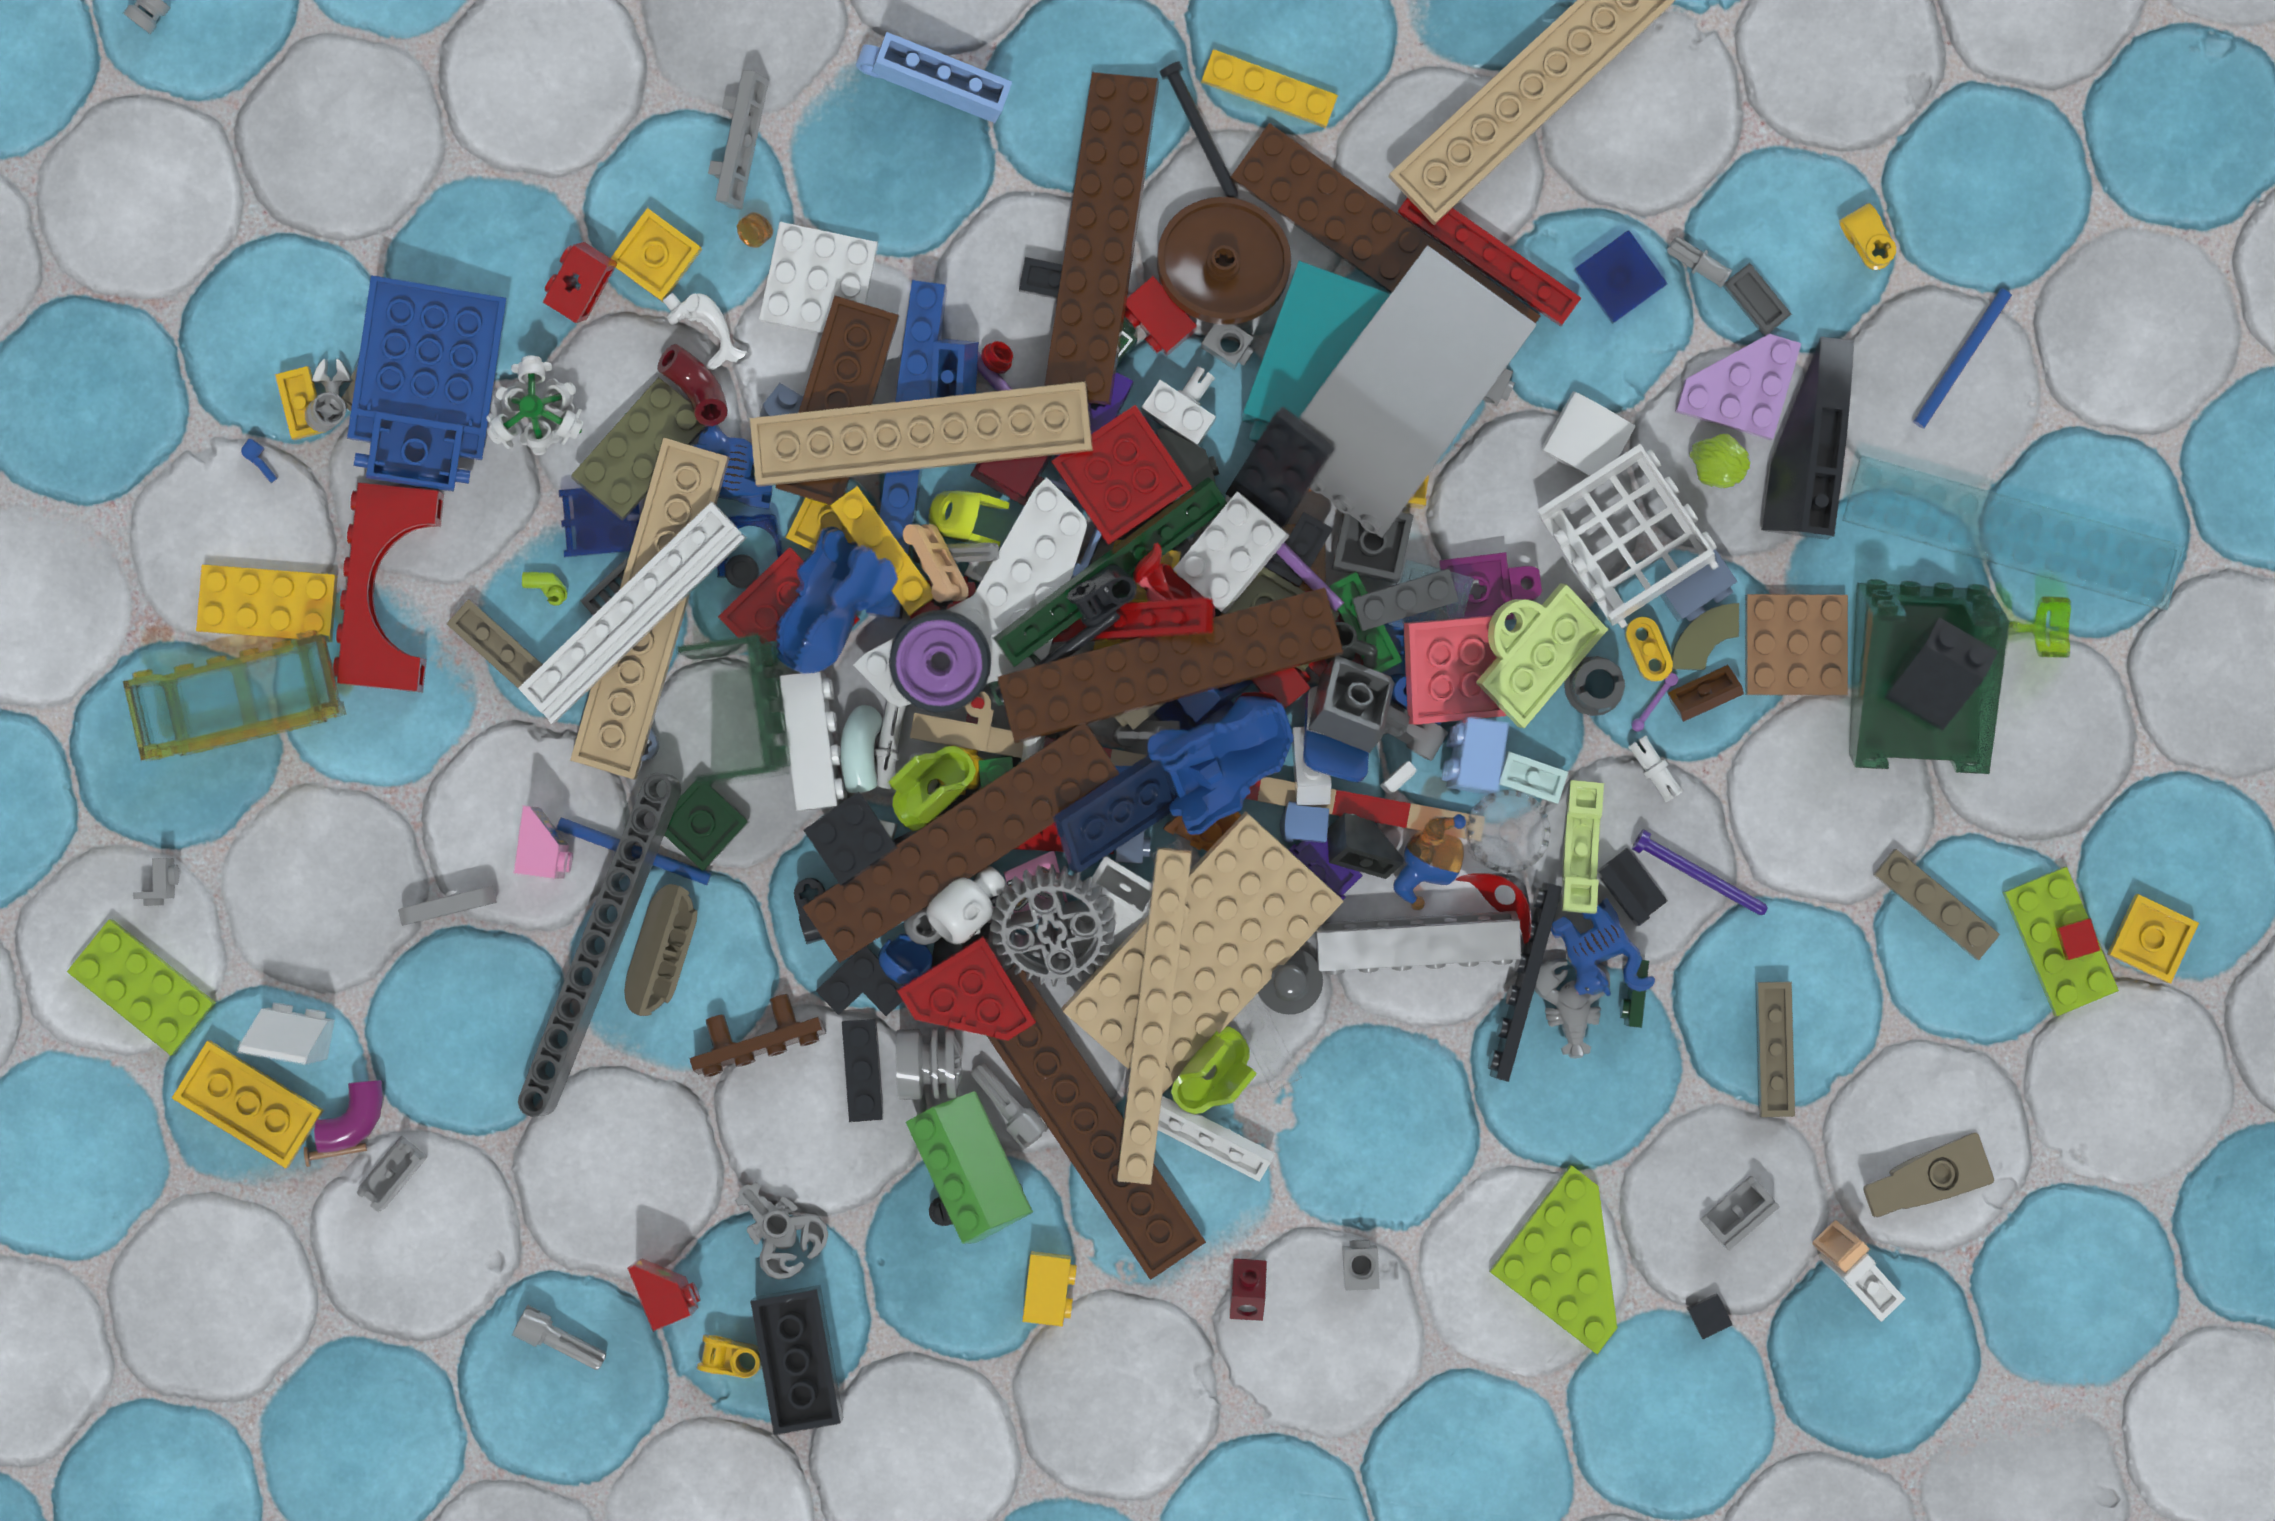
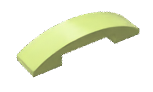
[1562,780,1604,914]

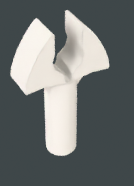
[312,359,352,396]

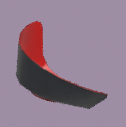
[1455,873,1531,944]

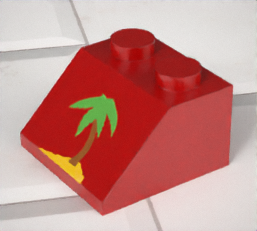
[627,1258,701,1331]

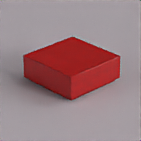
[2056,918,2101,960]

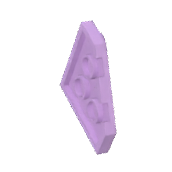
[1675,334,1801,440]

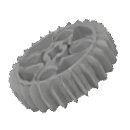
[990,864,1116,987]

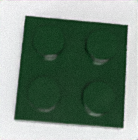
[664,776,750,871]

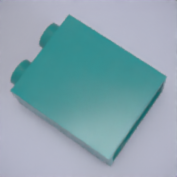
[1241,261,1391,443]

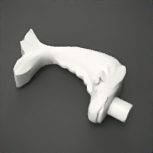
[663,293,747,370]

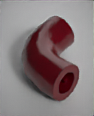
[657,344,728,426]

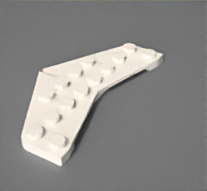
[854,477,1087,706]

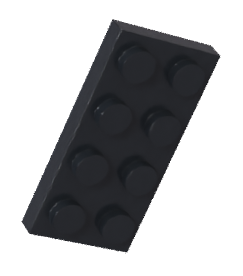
[1225,406,1335,529]

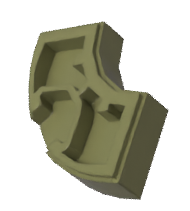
[1671,603,1739,670]

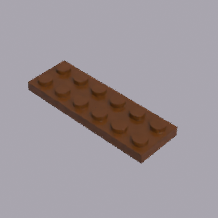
[775,295,900,505]

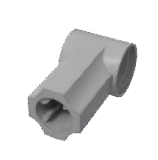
[1390,701,1449,761]

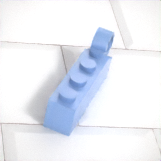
[856,32,1012,123]

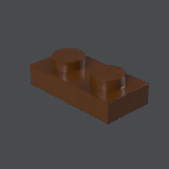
[1667,665,1744,722]

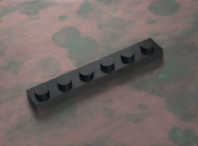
[1488,882,1563,1082]

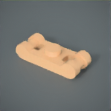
[903,524,968,602]

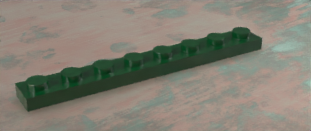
[993,477,1227,667]

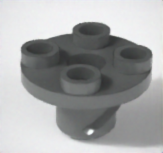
[1258,949,1323,1015]

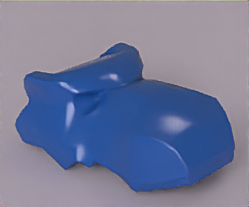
[776,526,898,674]
[1148,696,1294,835]

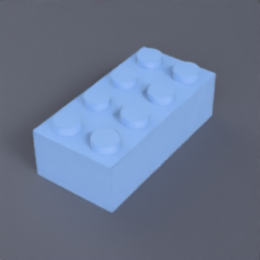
[1441,717,1509,794]

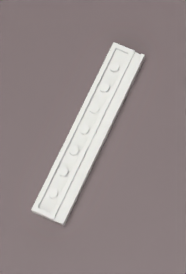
[518,502,747,724]

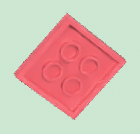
[1404,615,1506,725]

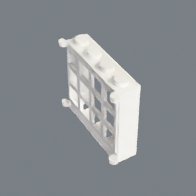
[1538,444,1719,629]

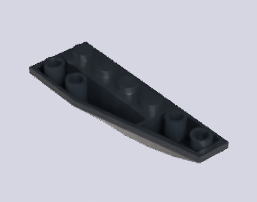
[1761,337,1854,540]

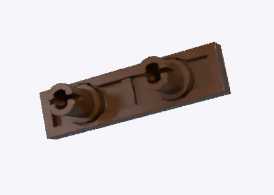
[689,994,826,1077]

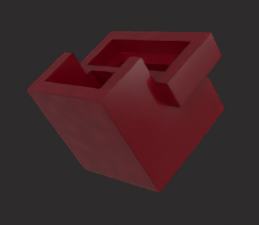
[970,455,1053,507]

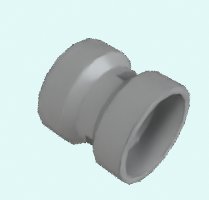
[123,0,170,34]
[305,392,346,432]

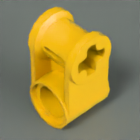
[1839,203,1896,270]
[697,1334,762,1378]

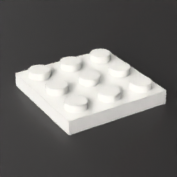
[759,222,878,334]

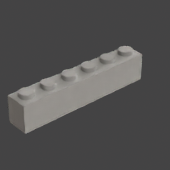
[1316,911,1521,975]

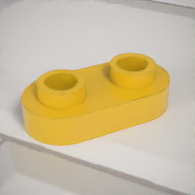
[1625,617,1673,682]

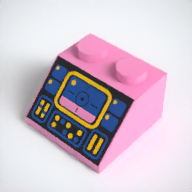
[514,806,573,878]

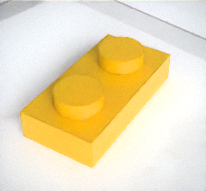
[275,366,325,440]

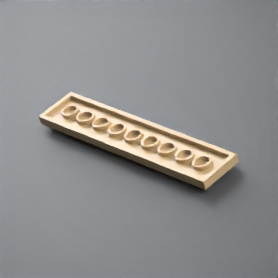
[1388,0,1675,225]
[750,382,1093,487]
[570,437,730,780]

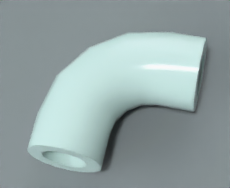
[840,705,882,793]

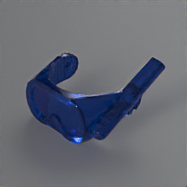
[717,514,783,578]

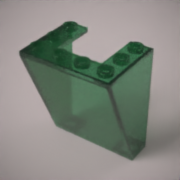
[1849,579,2010,774]

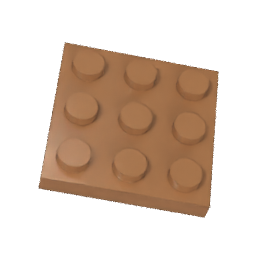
[1745,594,1848,696]

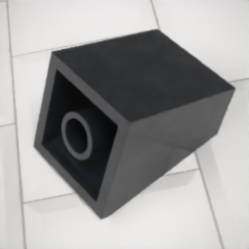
[1884,618,1998,731]

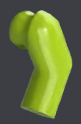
[522,572,567,606]

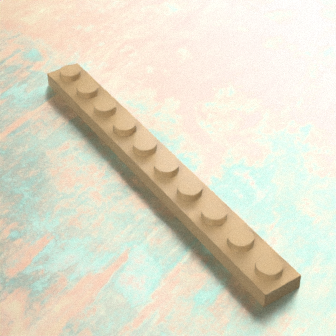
[1117,847,1192,1184]

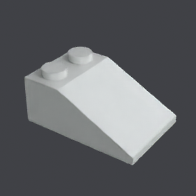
[238,1003,335,1064]

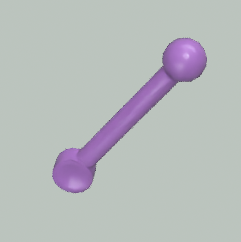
[1631,673,1678,732]

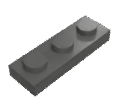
[1351,569,1459,631]

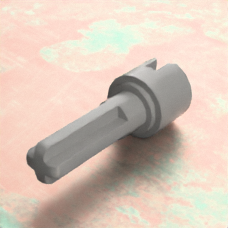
[971,1063,1049,1150]
[512,1305,606,1370]

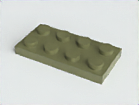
[571,377,706,521]

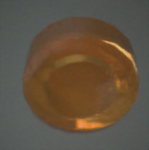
[737,212,773,248]

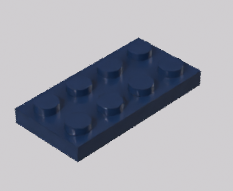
[1053,755,1178,873]

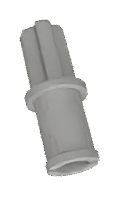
[1667,237,1732,288]

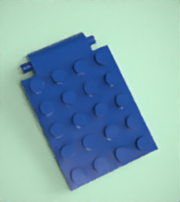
[347,275,506,492]

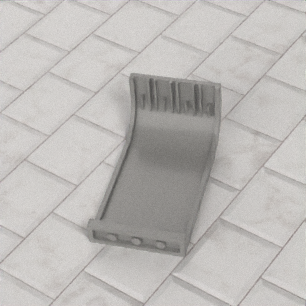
[1299,245,1537,538]

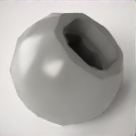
[904,906,942,945]

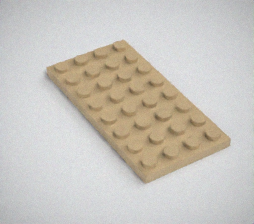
[1061,811,1344,1094]

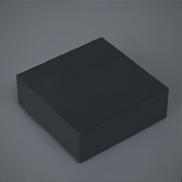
[1686,1293,1733,1339]

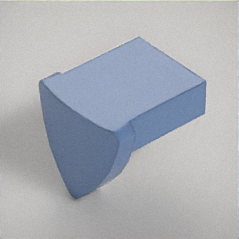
[1279,801,1329,843]

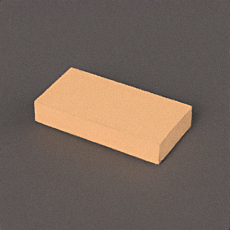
[1812,1221,1870,1273]

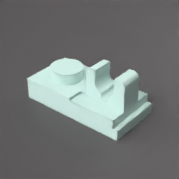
[1499,751,1568,804]

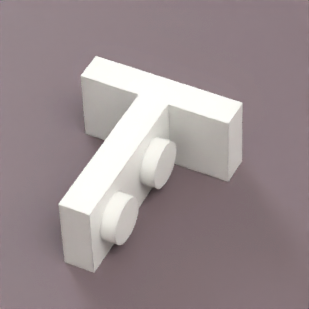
[1817,1253,1905,1322]

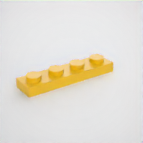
[1201,49,1338,129]
[830,486,934,616]

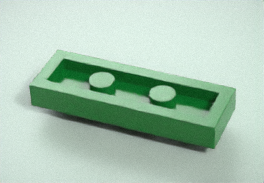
[1328,572,1403,673]

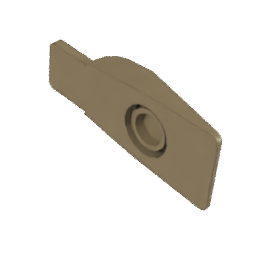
[1863,1133,1994,1217]

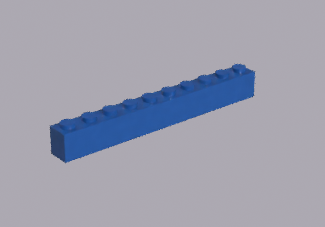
[866,280,947,620]

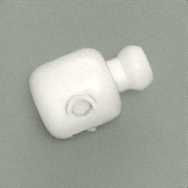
[926,866,1006,944]

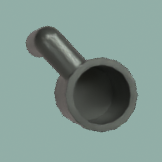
[1325,622,1378,669]

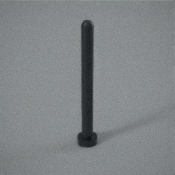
[1159,61,1238,198]
[995,610,1121,704]

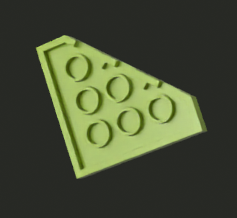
[1489,1165,1618,1354]

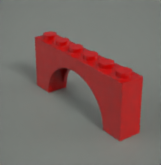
[333,483,444,693]

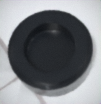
[725,554,759,589]

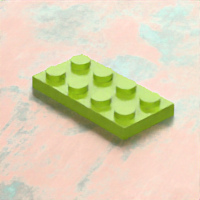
[2002,867,2119,1016]
[67,919,216,1056]

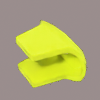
[928,490,1010,546]

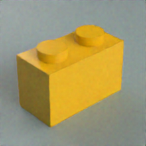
[1022,1251,1077,1327]

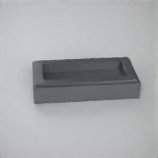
[1723,263,1792,336]

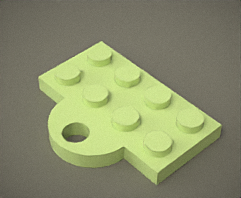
[1476,583,1608,728]

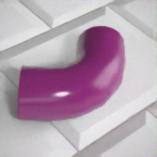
[314,1080,383,1153]

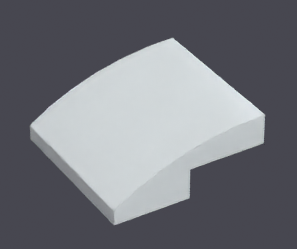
[1541,391,1636,484]

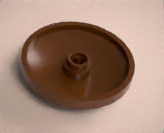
[1157,197,1291,325]

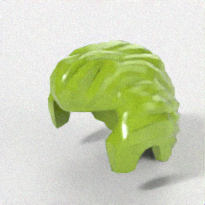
[1689,433,1751,488]

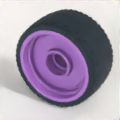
[889,610,991,713]

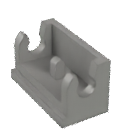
[357,1136,427,1212]
[1700,1176,1780,1251]

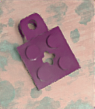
[1439,552,1542,621]

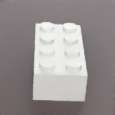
[780,671,847,812]

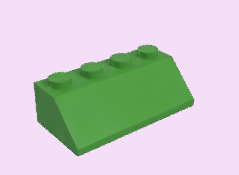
[905,1091,1033,1244]

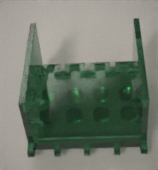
[677,634,791,786]

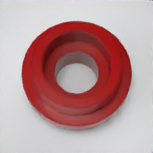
[981,341,1014,373]

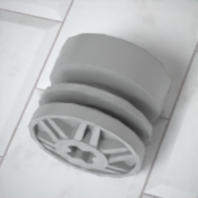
[896,1028,962,1100]

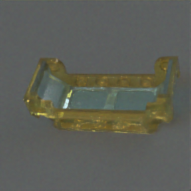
[123,630,347,762]

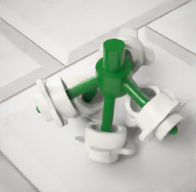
[486,355,583,455]

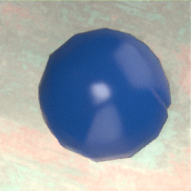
[878,934,933,984]

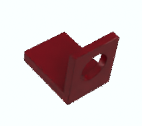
[1230,1258,1267,1321]

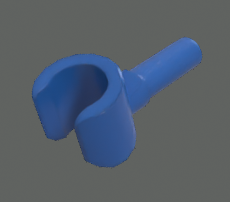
[241,439,278,483]

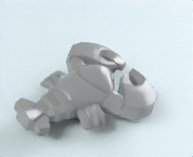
[1534,959,1610,1058]
[735,1182,828,1280]

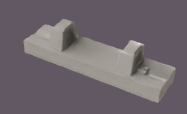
[708,70,769,210]

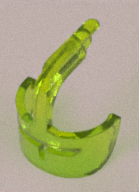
[2001,596,2071,658]

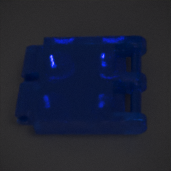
[558,488,640,558]

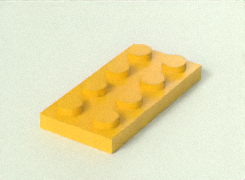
[196,565,338,642]
[172,1040,324,1169]

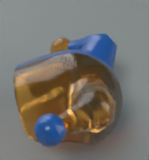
[1393,814,1466,910]

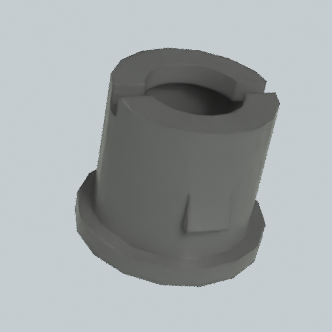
[1564,656,1625,716]

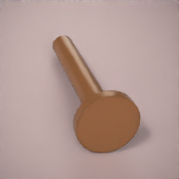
[304,1143,367,1167]

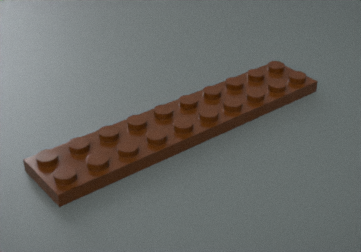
[1044,72,1159,405]
[1231,123,1541,323]
[997,587,1343,744]
[802,723,1120,963]
[987,965,1206,1280]

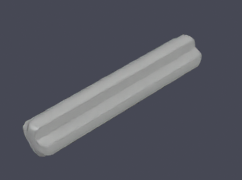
[913,543,999,563]

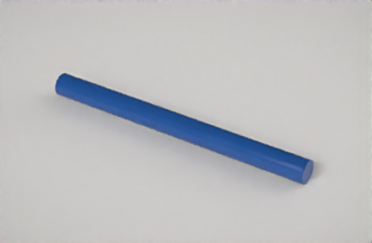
[1913,288,2012,429]
[556,817,712,885]

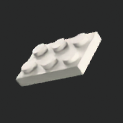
[1173,492,1290,613]

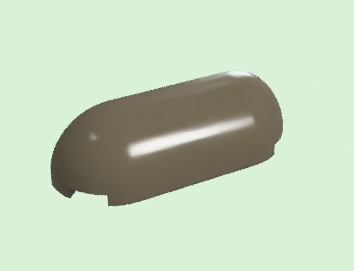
[624,884,697,1016]

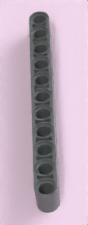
[518,773,681,1117]

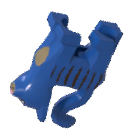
[692,425,773,509]
[1551,898,1655,996]

